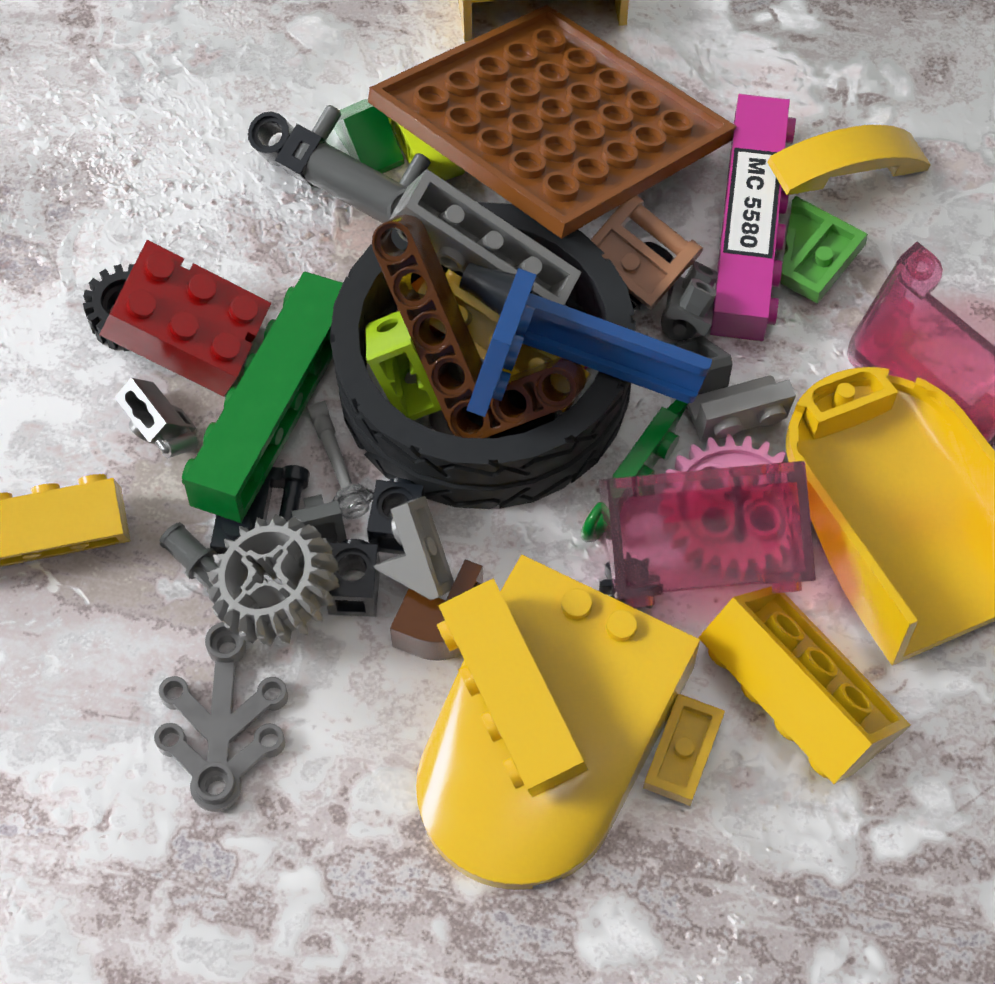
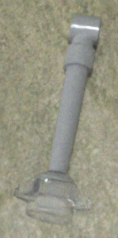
[307,401,374,519]

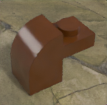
[390,559,483,661]

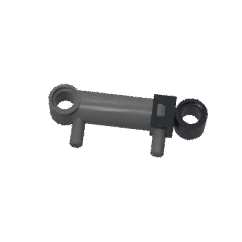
[248,105,431,223]

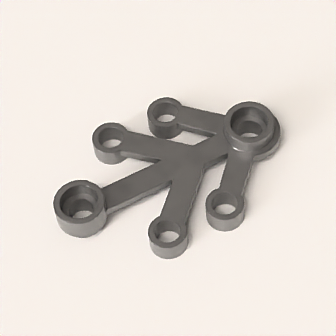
[154,622,288,812]

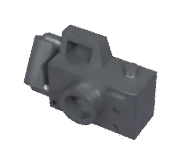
[115,378,198,458]

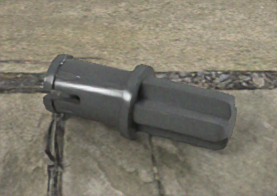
[160,522,219,590]

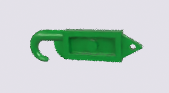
[581,400,689,542]

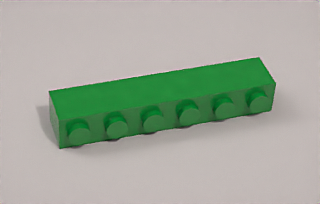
[182,271,343,523]

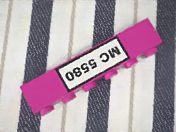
[710,94,796,341]

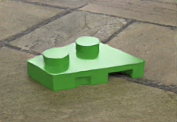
[780,196,868,304]

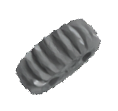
[207,514,339,647]

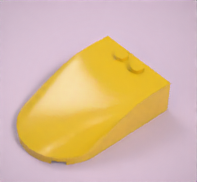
[786,367,995,666]
[416,554,700,890]

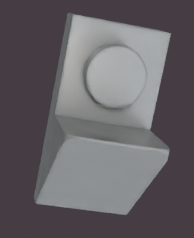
[374,496,454,600]

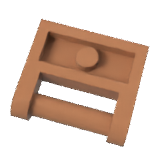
[591,196,703,310]

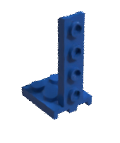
[467,268,712,417]

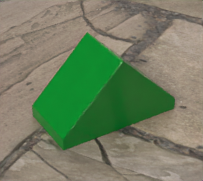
[333,99,404,174]

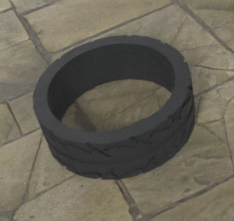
[330,202,636,509]

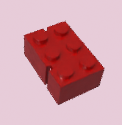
[99,240,271,397]

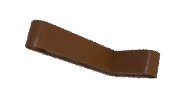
[372,214,586,438]

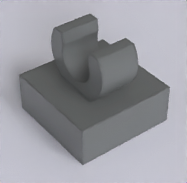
[291,494,347,543]

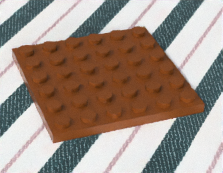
[368,5,737,239]

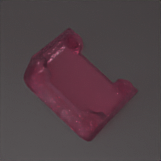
[847,241,995,451]
[599,461,816,607]

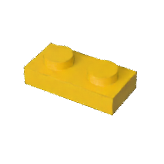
[643,693,725,806]

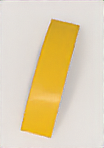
[767,125,931,195]

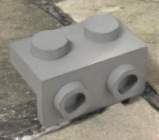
[687,375,796,442]

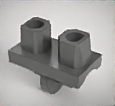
[661,261,718,341]

